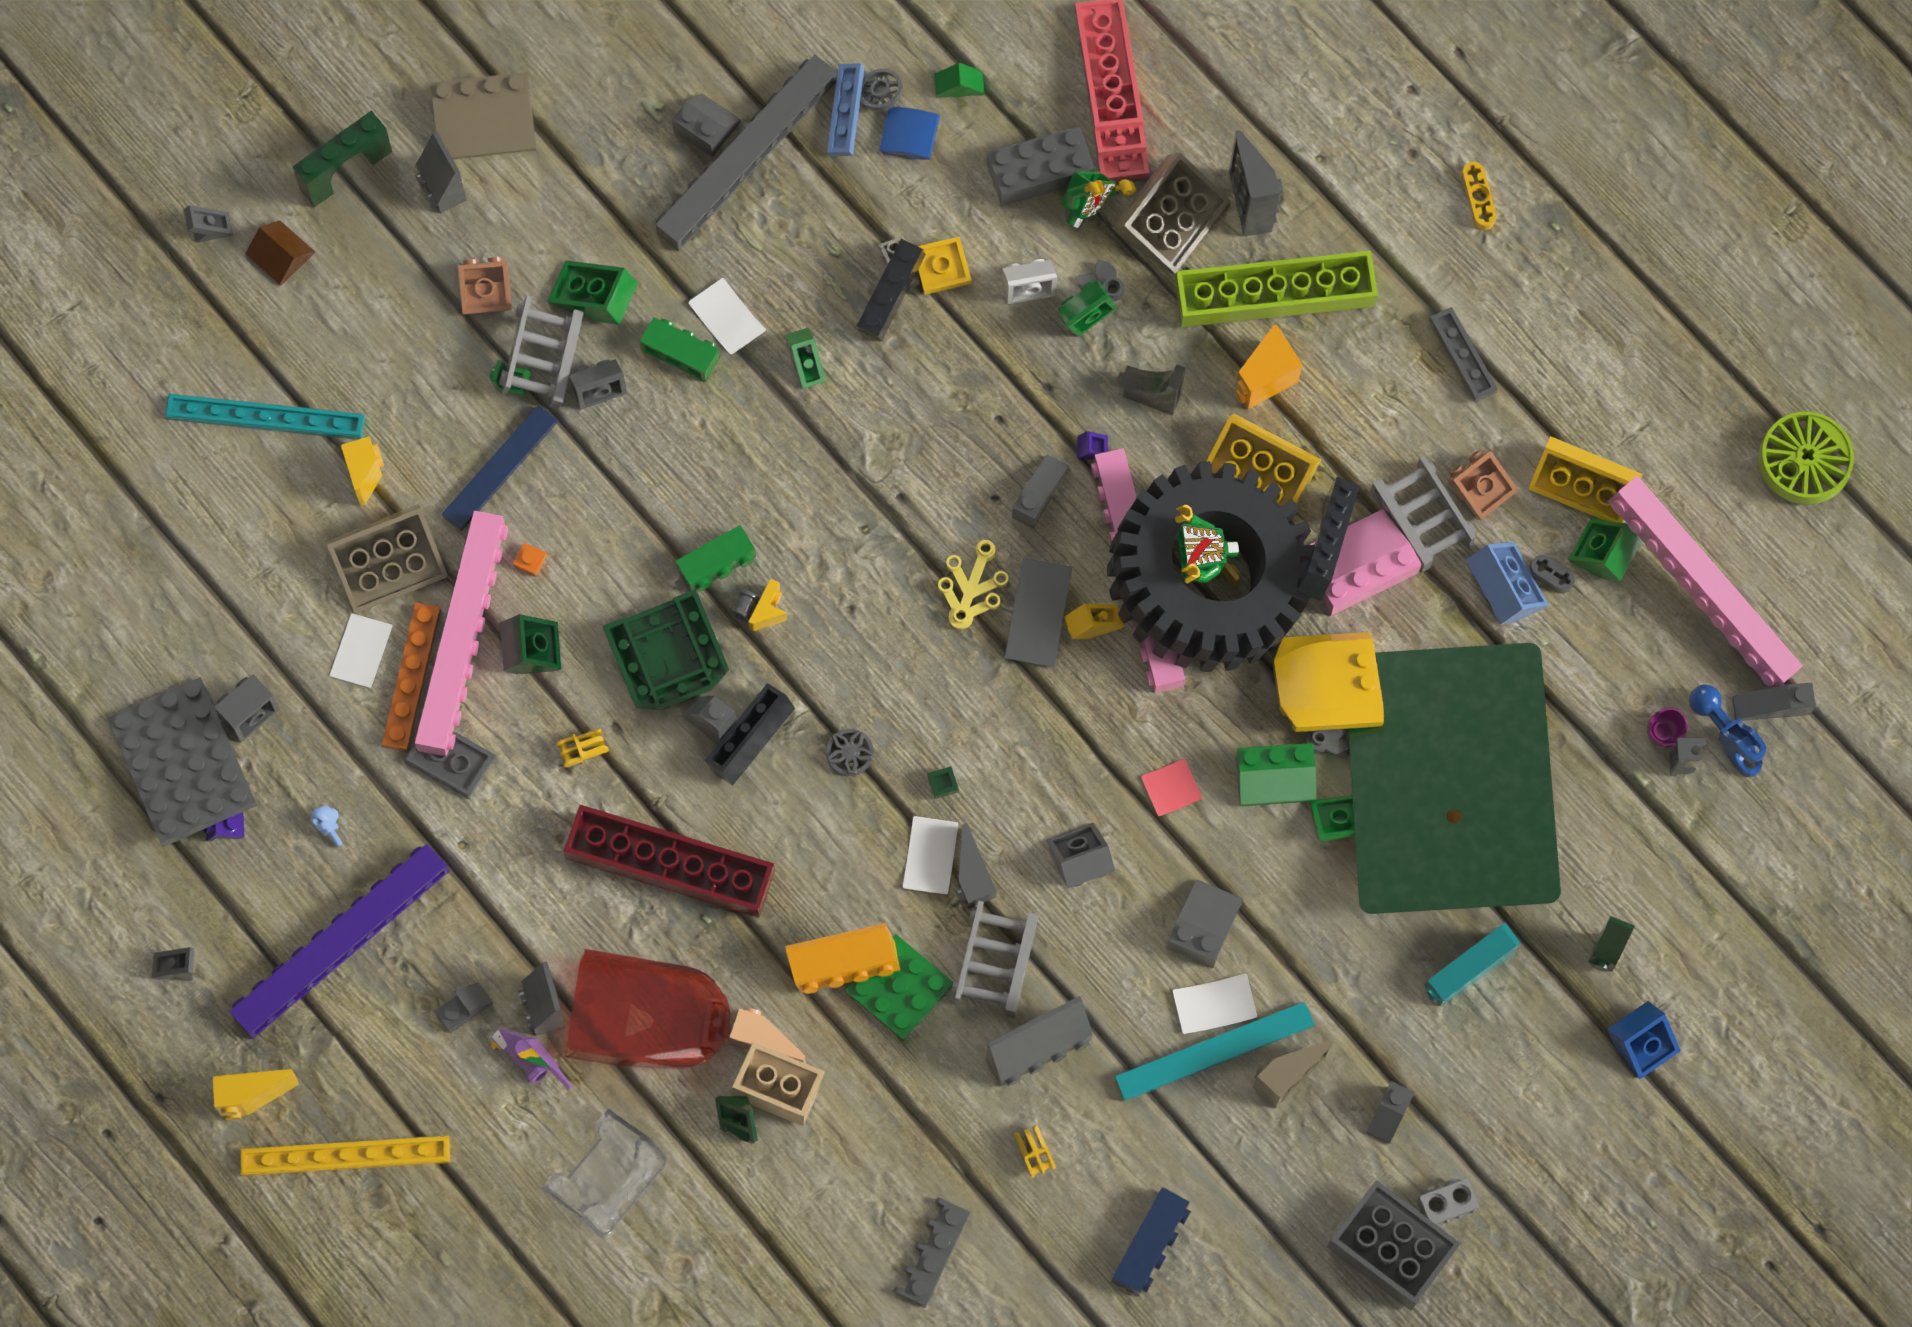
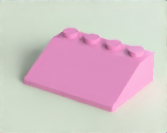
[1310,509,1421,616]

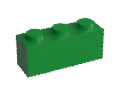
[640,317,720,382]
[675,525,756,592]

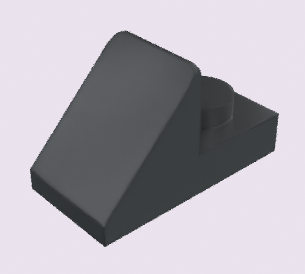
[184,205,233,242]
[152,947,195,981]
[435,982,493,1033]

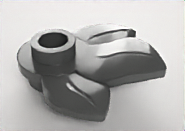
[1078,260,1125,301]
[1305,729,1349,755]

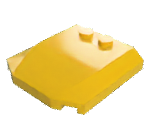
[1273,632,1384,732]

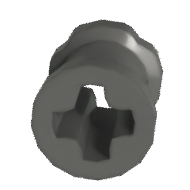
[730,589,760,622]

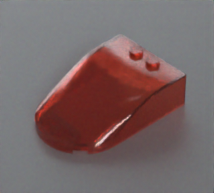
[565,949,730,1069]

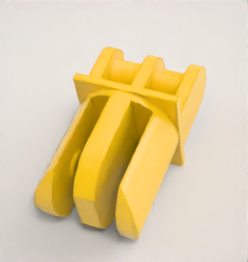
[556,728,609,767]
[1013,1124,1056,1178]

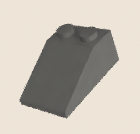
[415,132,466,213]
[1166,879,1243,968]
[519,961,566,1036]

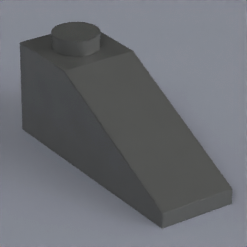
[1012,455,1069,529]
[1732,682,1816,721]
[956,823,997,909]

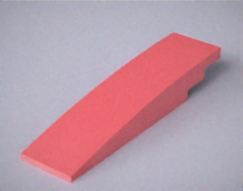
[1075,0,1150,182]

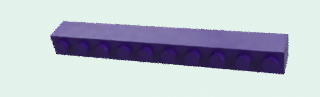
[229,844,449,1039]

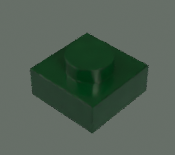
[927,766,959,799]

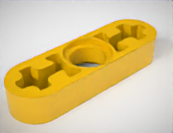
[1461,162,1496,230]

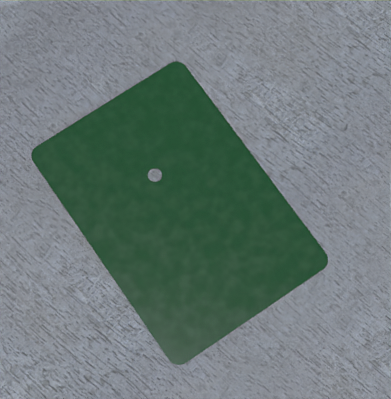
[1349,643,1561,914]

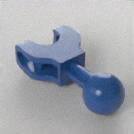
[1689,684,1766,777]

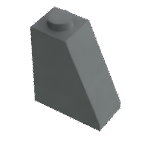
[682,696,736,744]

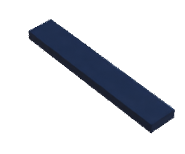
[442,405,558,531]

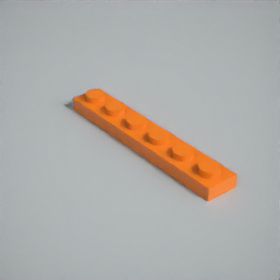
[382,602,441,752]

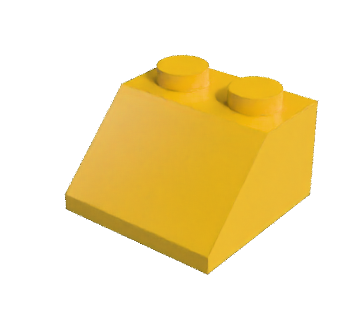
[341,436,384,506]

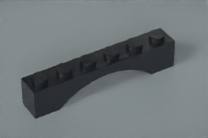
[1297,477,1360,601]

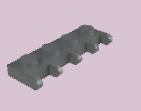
[893,1197,970,1308]

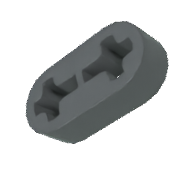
[1530,555,1575,593]

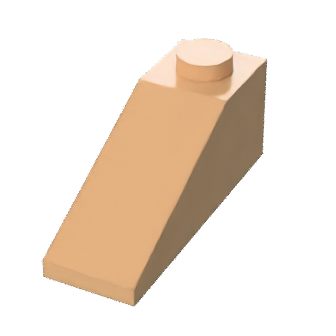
[730,1008,806,1063]

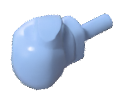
[310,805,343,847]

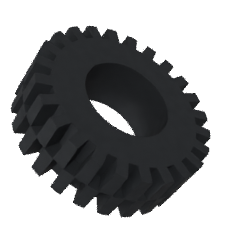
[1107,461,1314,672]

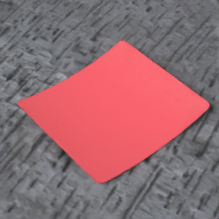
[1141,758,1202,816]

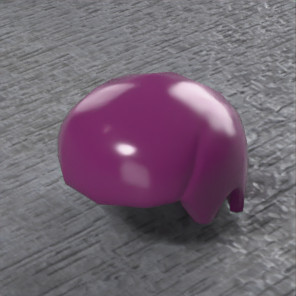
[1647,707,1688,748]

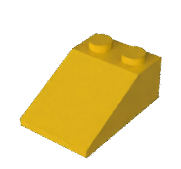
[213,1069,298,1121]

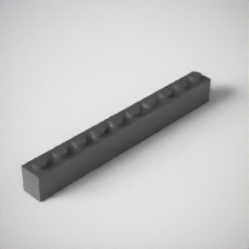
[656,54,837,251]

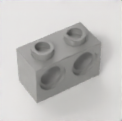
[1417,1177,1480,1226]

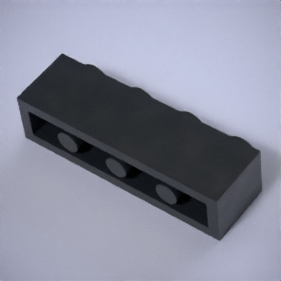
[857,239,926,342]
[705,683,795,786]

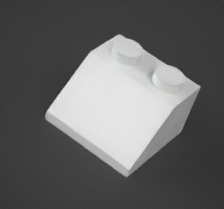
[1002,259,1057,304]

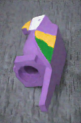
[491,1029,573,1090]

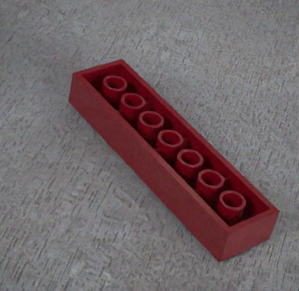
[563,804,775,918]

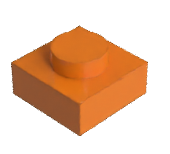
[513,542,547,577]

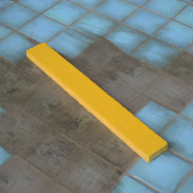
[240,1136,450,1176]

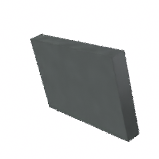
[404,731,496,799]

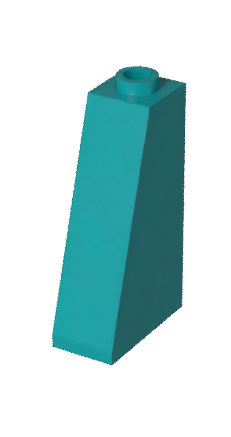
[1425,923,1520,1007]

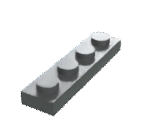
[1429,307,1498,403]

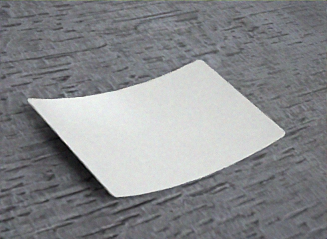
[689,278,766,354]
[903,816,958,895]
[1173,973,1257,1034]

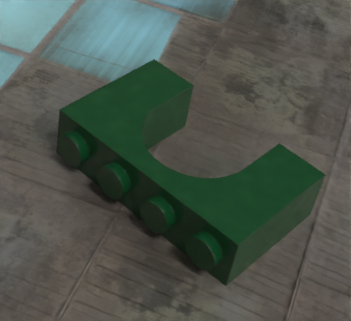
[292,110,393,208]

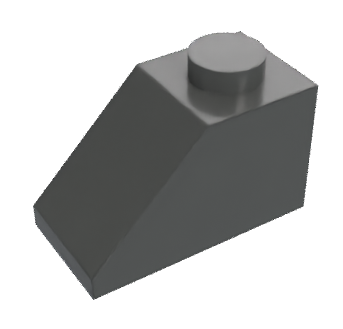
[1366,1081,1415,1144]

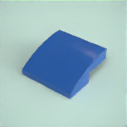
[879,107,940,160]

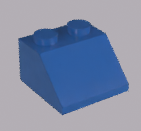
[1607,1001,1681,1079]

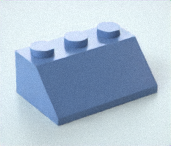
[1466,542,1549,624]

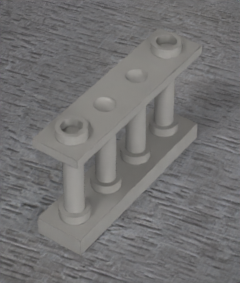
[499,296,584,410]
[1370,455,1476,572]
[951,901,1039,1018]

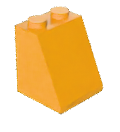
[1234,324,1302,409]

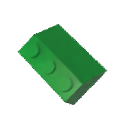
[1235,743,1316,806]

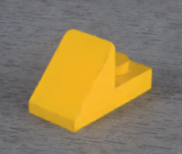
[749,579,787,631]

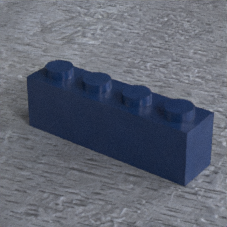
[1111,1187,1191,1297]

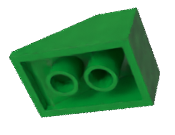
[547,260,638,325]

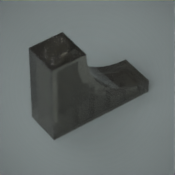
[1115,364,1186,416]

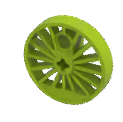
[1758,411,1854,505]

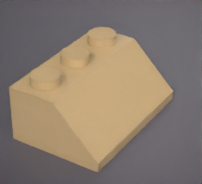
[732,1042,825,1126]

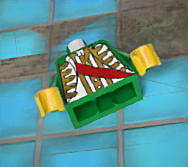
[1062,171,1136,228]
[1175,505,1239,583]

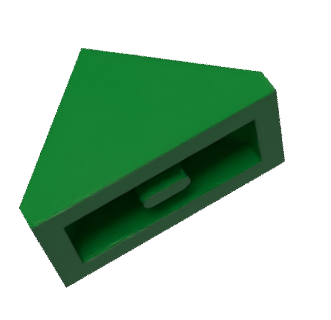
[934,63,984,98]

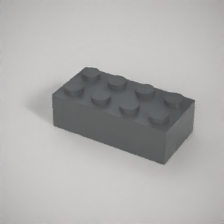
[987,126,1095,206]

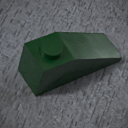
[1588,916,1635,972]

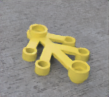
[938,540,1009,629]

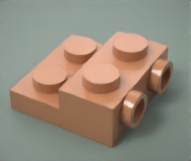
[458,257,512,314]
[1446,450,1519,520]

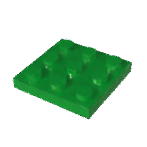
[845,934,954,1042]

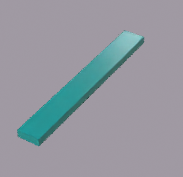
[165,394,365,440]
[1115,1002,1315,1102]

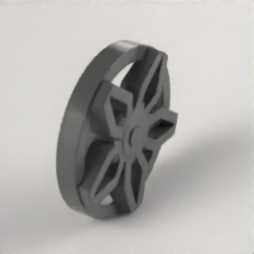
[860,68,903,111]
[826,729,874,776]

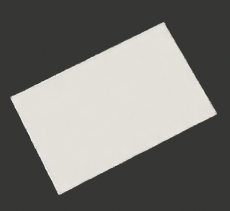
[329,613,393,688]

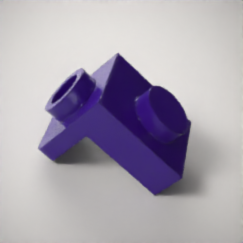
[203,812,245,841]

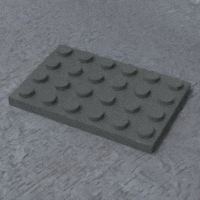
[107,677,257,847]

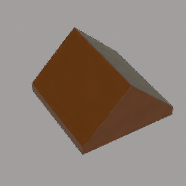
[245,220,315,286]

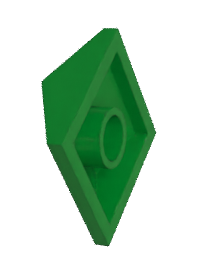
[1310,795,1355,841]

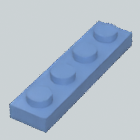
[827,63,864,157]

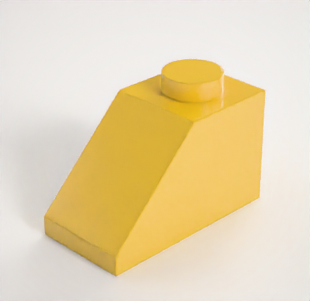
[1064,604,1125,639]

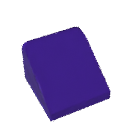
[1077,431,1108,460]

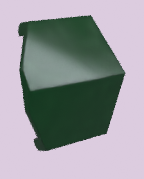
[715,1096,758,1144]

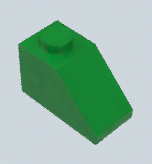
[785,328,826,389]

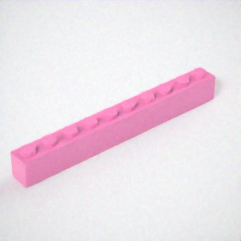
[1091,448,1185,693]
[1608,475,1803,688]
[415,511,508,756]

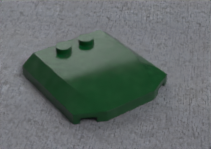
[602,589,729,710]

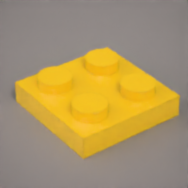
[918,236,972,295]

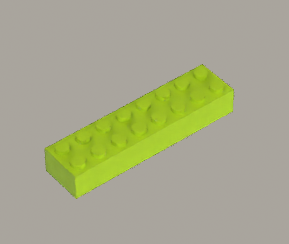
[1175,251,1378,327]

